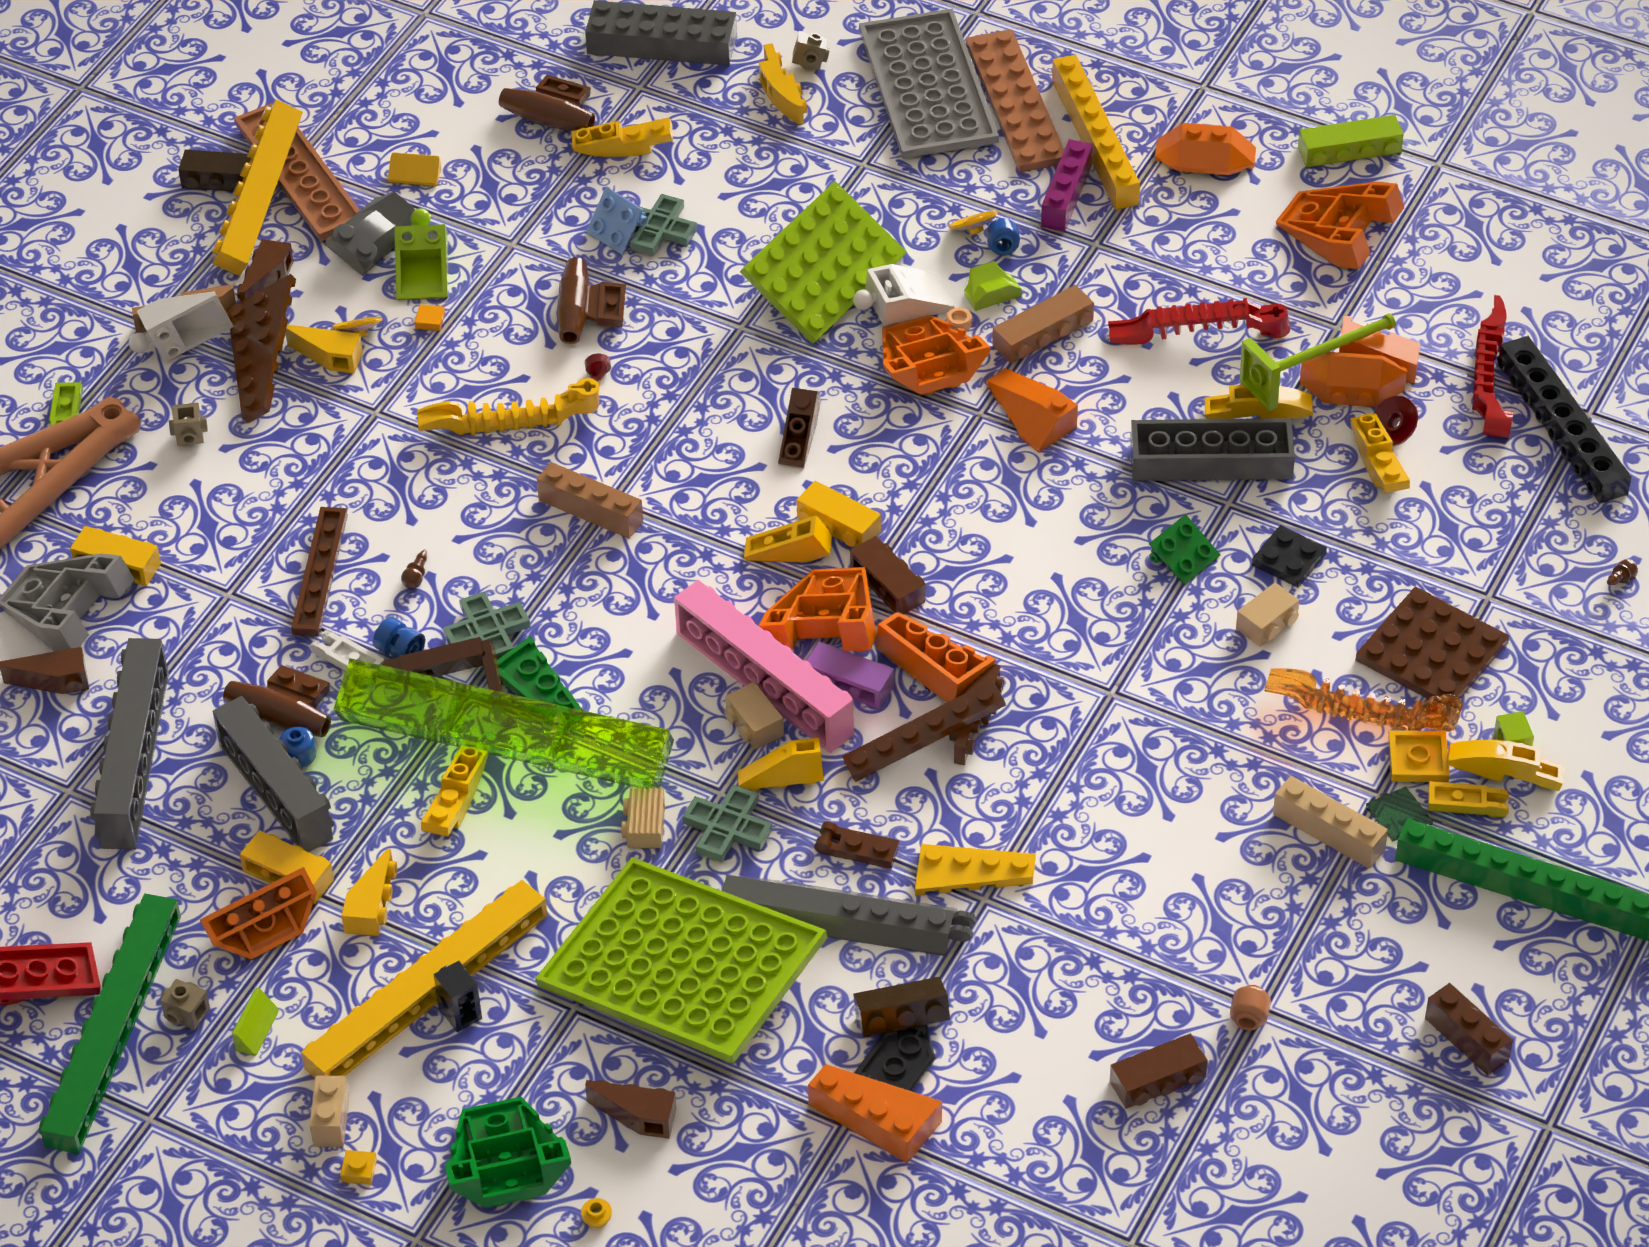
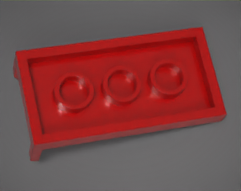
[0,942,101,1006]

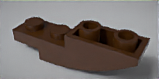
[949,664,1005,765]

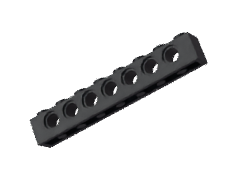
[1497,335,1632,504]

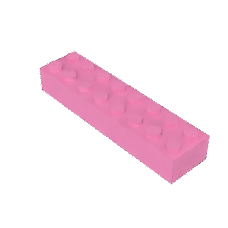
[674,580,854,753]

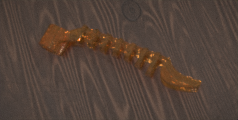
[1264,668,1463,732]

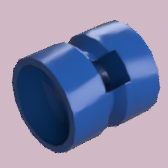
[373,617,426,658]

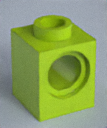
[1494,711,1534,746]

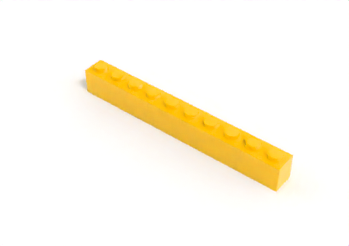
[301,880,548,1078]

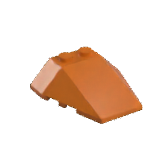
[882,315,990,395]

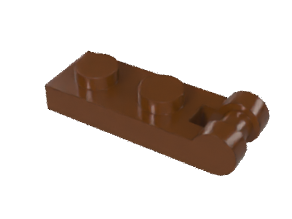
[814,821,899,869]

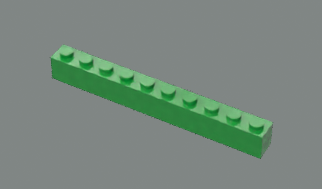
[1395,818,1649,941]
[39,893,181,1154]

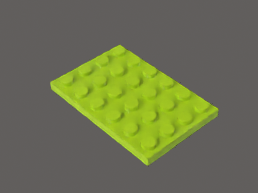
[740,181,907,344]

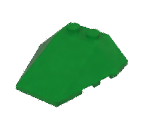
[445,1097,572,1208]

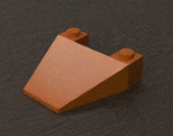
[1275,182,1404,269]
[758,567,877,653]

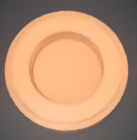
[946,308,972,331]

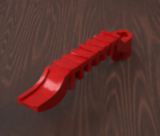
[1472,295,1514,438]
[1108,298,1291,345]

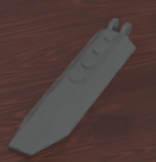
[722,875,977,956]

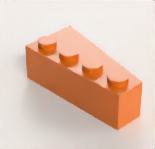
[875,612,996,702]

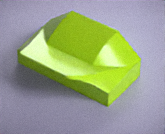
[964,261,1022,311]

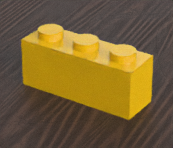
[796,480,881,548]
[70,526,161,587]
[240,830,334,904]

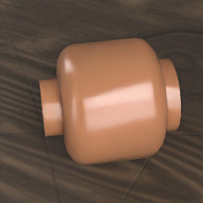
[1230,985,1271,1031]

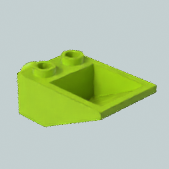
[394,208,448,300]

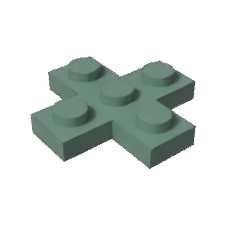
[630,194,697,256]
[443,591,530,660]
[682,785,773,862]

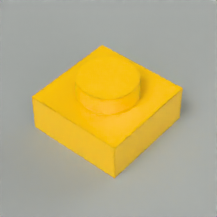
[340,1150,377,1185]

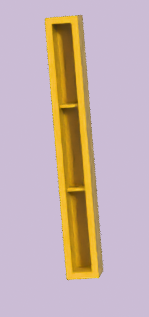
[1052,54,1140,210]
[212,99,303,276]

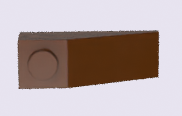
[0,647,89,694]

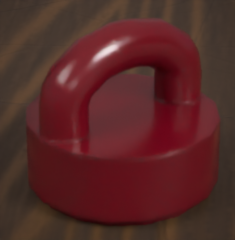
[584,353,611,382]

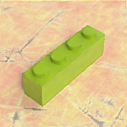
[1298,115,1404,167]

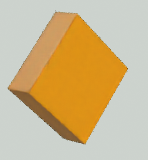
[414,304,445,331]

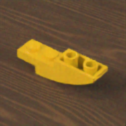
[759,43,807,124]
[572,117,673,157]
[1205,385,1313,419]
[1350,414,1410,493]
[1447,740,1564,792]
[421,745,488,837]

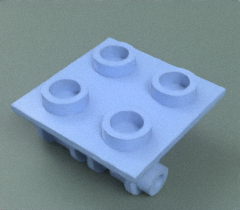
[586,187,648,255]

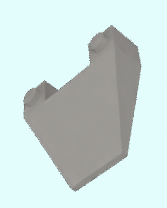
[0,553,135,651]

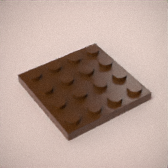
[1355,586,1510,711]

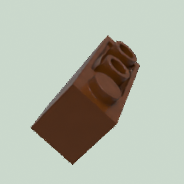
[237,239,294,301]
[778,388,821,468]
[585,1080,677,1139]

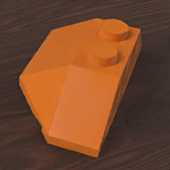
[1155,123,1256,175]
[1300,352,1407,407]
[200,867,317,960]

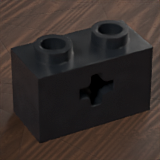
[433,961,482,1033]

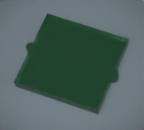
[1366,786,1433,842]

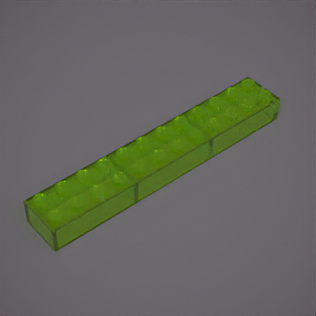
[333,658,674,789]

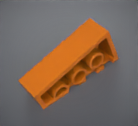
[808,1064,942,1163]

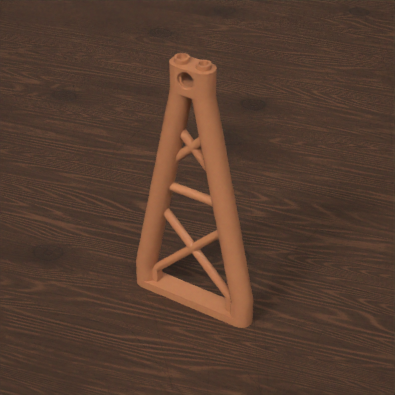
[0,396,141,550]

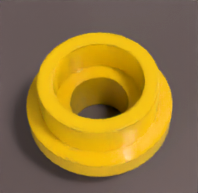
[581,1198,612,1228]

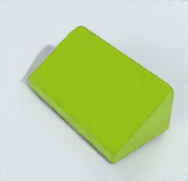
[232,988,279,1056]

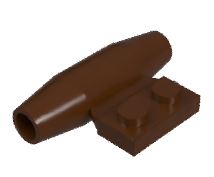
[498,75,595,131]
[556,257,626,344]
[223,665,331,737]

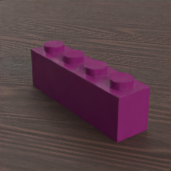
[1041,139,1093,232]

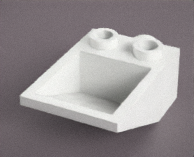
[853,264,955,326]
[129,291,234,362]

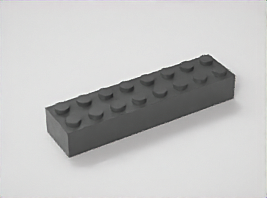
[90,638,169,850]

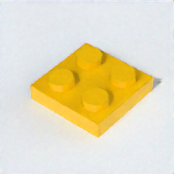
[1388,730,1450,782]

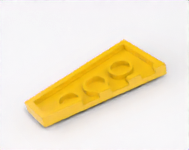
[915,844,1036,896]

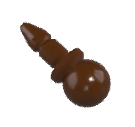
[401,549,427,589]
[1607,559,1638,585]

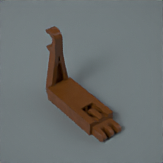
[382,637,516,728]

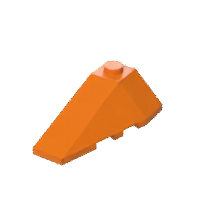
[986,368,1078,453]

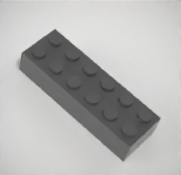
[585,0,737,66]
[1130,418,1295,481]
[212,696,334,852]

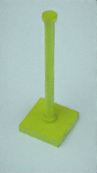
[1239,313,1396,411]

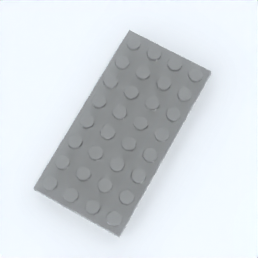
[859,8,999,159]

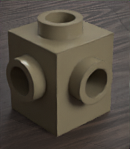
[792,31,830,70]
[169,402,208,446]
[160,979,210,1030]

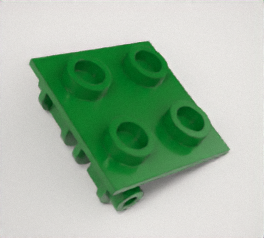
[1149,514,1221,585]

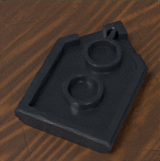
[854,1025,936,1091]

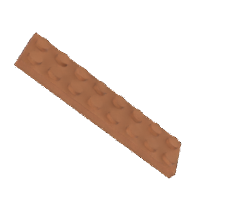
[966,29,1064,173]
[234,102,360,242]

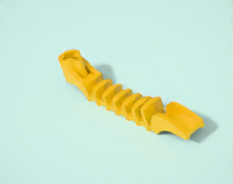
[417,378,599,435]

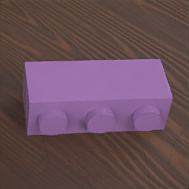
[807,641,894,710]

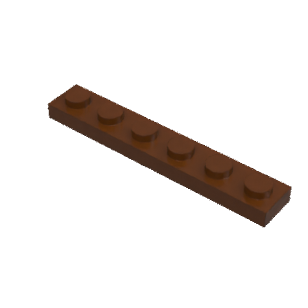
[291,507,348,637]
[842,679,1006,782]

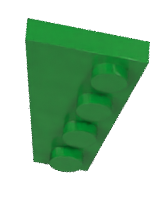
[497,636,584,734]

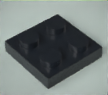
[1252,525,1327,588]

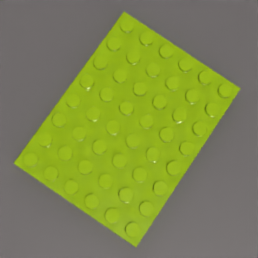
[535,857,828,1064]

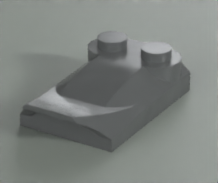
[325,191,415,276]

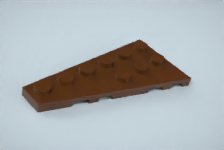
[227,274,296,423]

